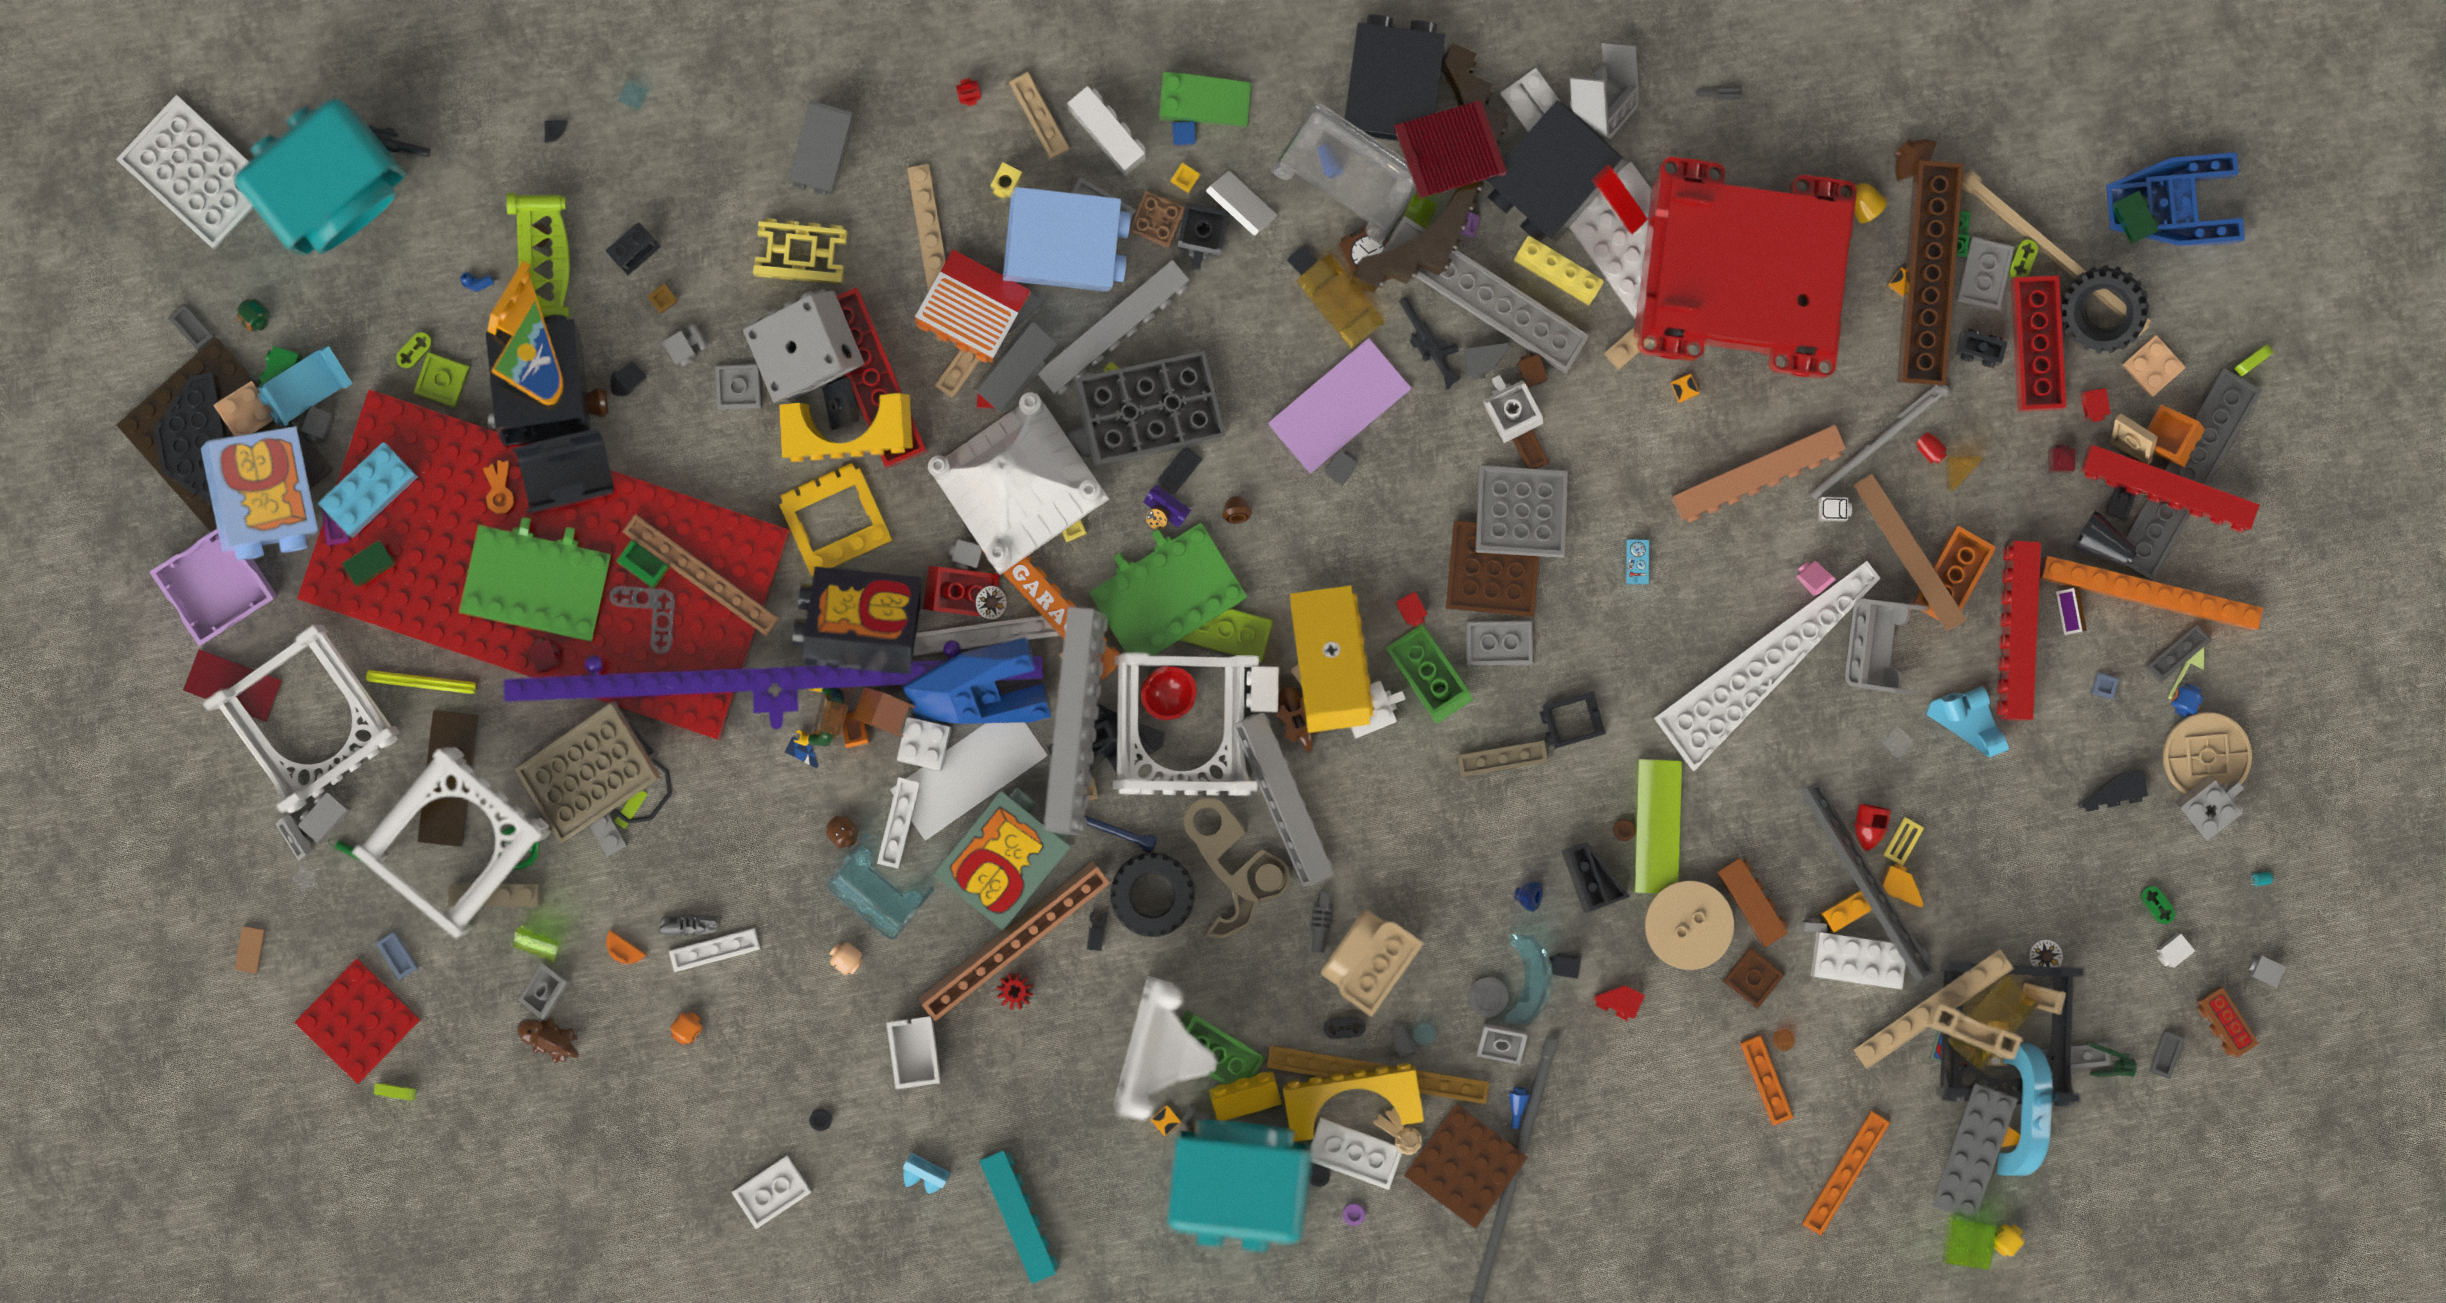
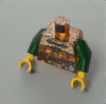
[794,687,848,747]

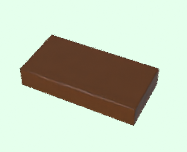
[1512,429,1549,469]

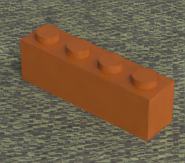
[1716,858,1788,947]

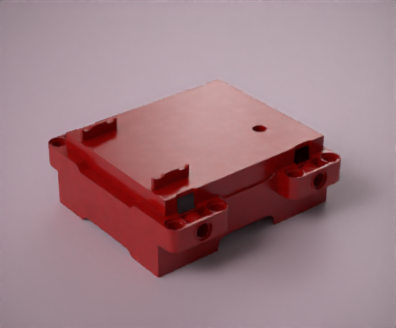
[1633,157,1857,379]

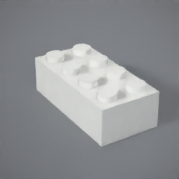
[1067,86,1146,177]
[1810,932,1906,989]

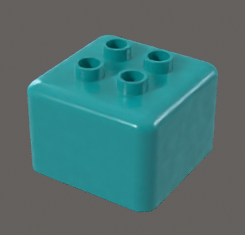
[234,98,407,257]
[1167,1119,1312,1252]

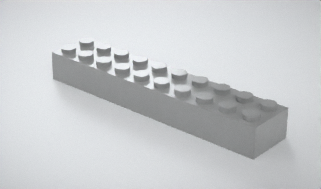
[1044,607,1108,836]

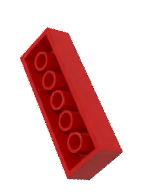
[2010,275,2067,412]

